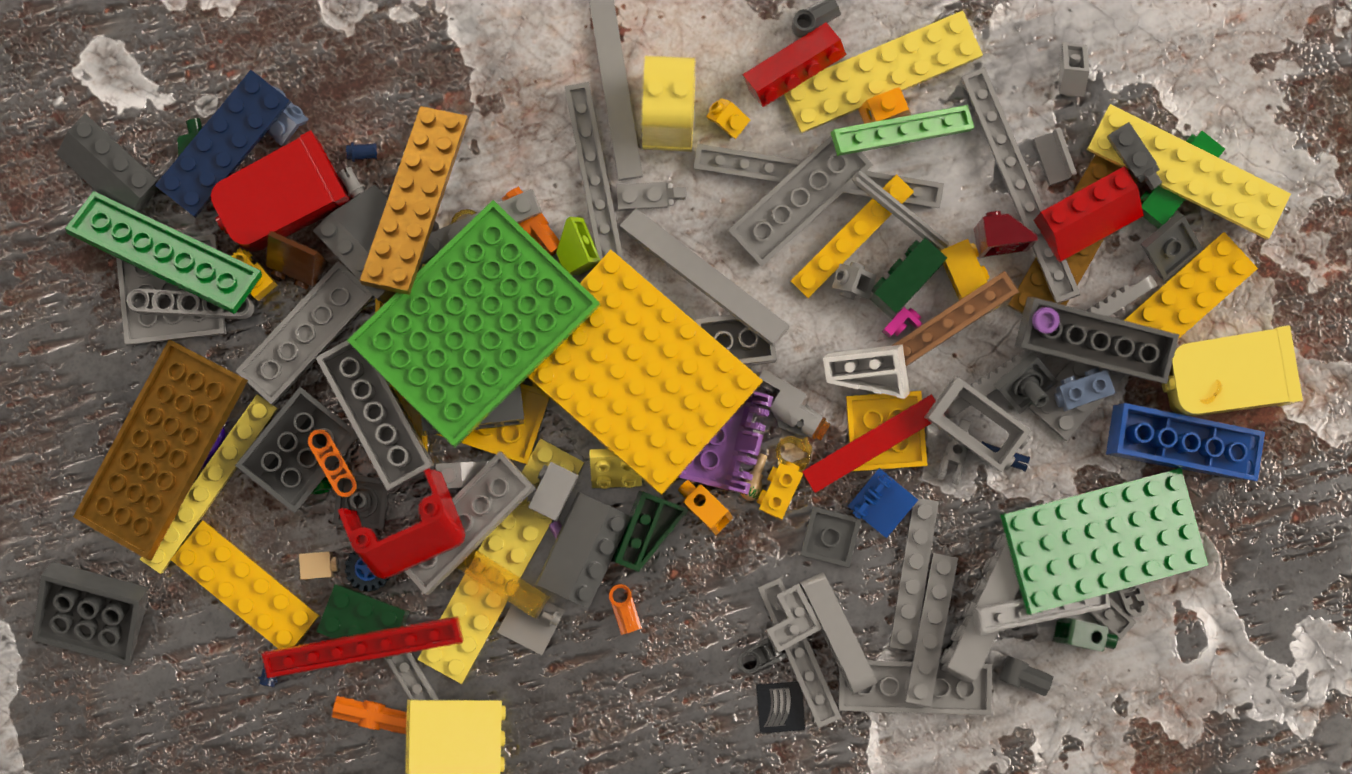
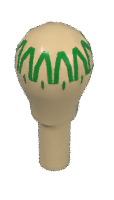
[740,453,767,501]

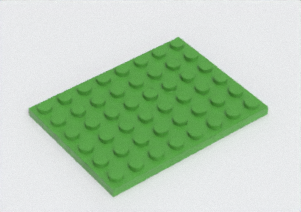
[347,200,601,448]

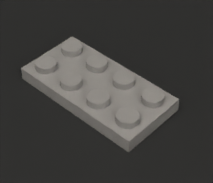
[1028,360,1126,441]

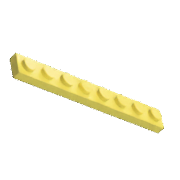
[140,394,279,574]

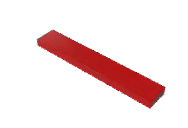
[802,394,945,494]

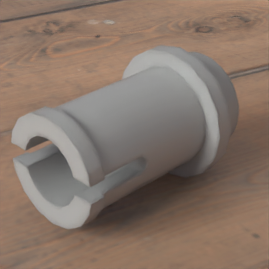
[337,167,365,199]

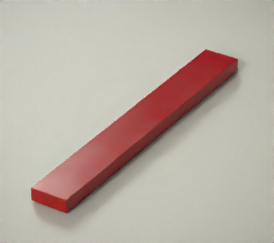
[261,616,464,678]

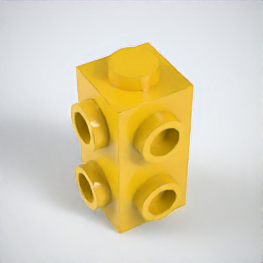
[756,461,803,520]

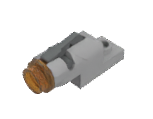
[759,369,830,441]

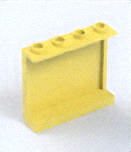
[405,699,506,774]

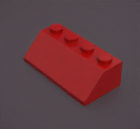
[1033,166,1144,263]

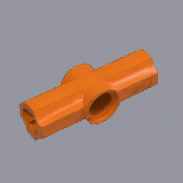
[502,186,560,256]
[332,696,406,734]

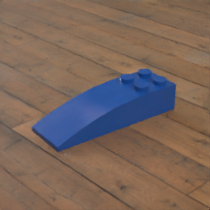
[1106,403,1265,481]

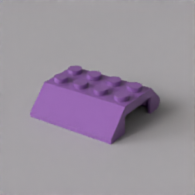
[678,392,773,495]

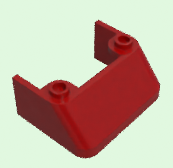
[338,468,465,579]

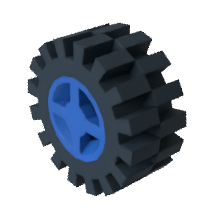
[344,551,390,591]

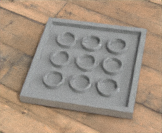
[116,234,226,346]

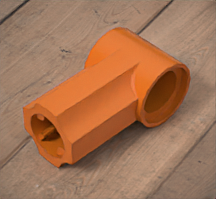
[608,583,642,635]

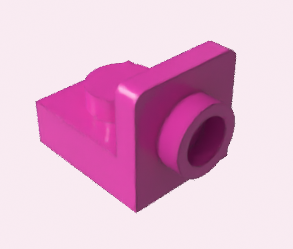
[882,307,923,338]

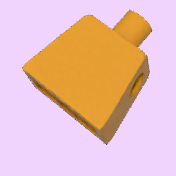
[858,87,911,124]
[678,480,733,536]

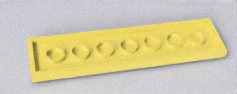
[784,11,983,134]
[1087,104,1291,239]

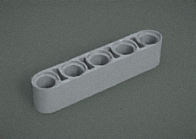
[126,289,254,319]
[799,572,877,694]

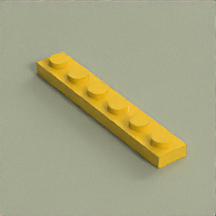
[790,174,914,298]

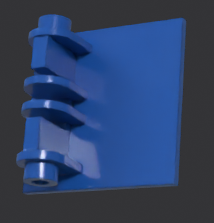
[848,468,918,538]

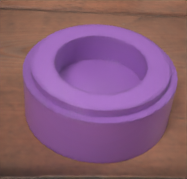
[1032,307,1059,333]

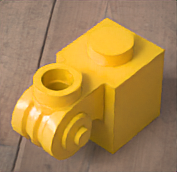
[232,247,278,301]

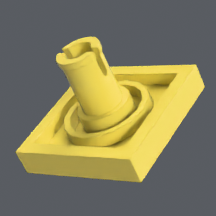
[589,449,642,489]

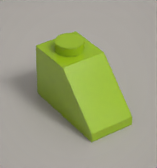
[556,217,601,276]

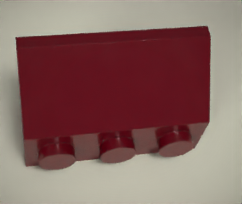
[974,211,1038,258]

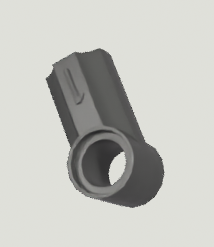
[791,0,841,37]
[999,656,1054,696]

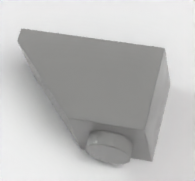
[1058,42,1090,97]

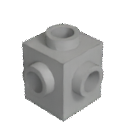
[832,262,877,300]

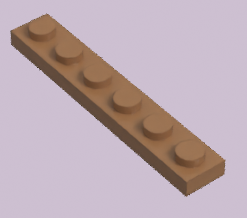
[891,271,1019,367]

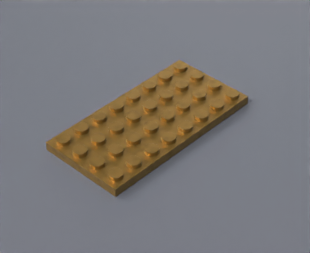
[73,340,248,561]

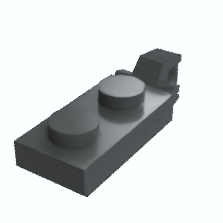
[1107,122,1162,190]

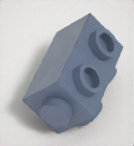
[1054,367,1116,412]

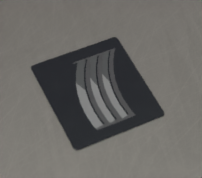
[756,681,805,733]

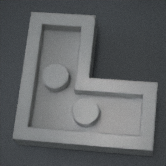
[765,584,823,653]

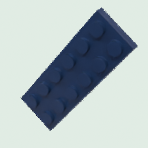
[155,70,291,218]

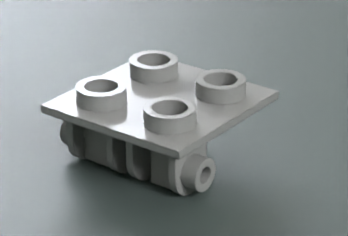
[497,587,565,655]

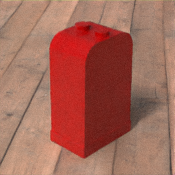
[211,130,351,252]

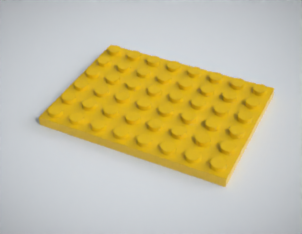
[527,250,763,495]

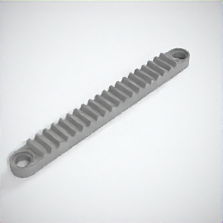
[944,275,1157,419]

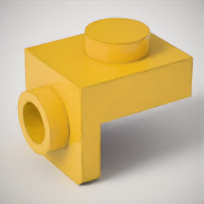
[706,98,751,139]

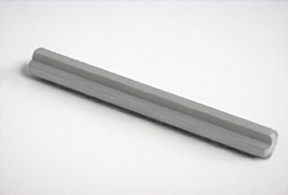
[852,171,949,251]

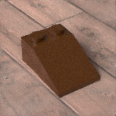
[266,231,328,290]

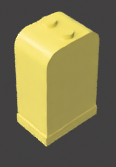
[642,56,695,152]
[1162,325,1303,417]

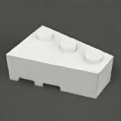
[823,344,910,399]

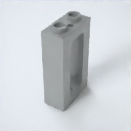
[924,376,1031,472]

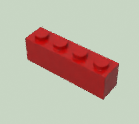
[742,22,846,107]

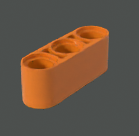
[308,430,356,497]

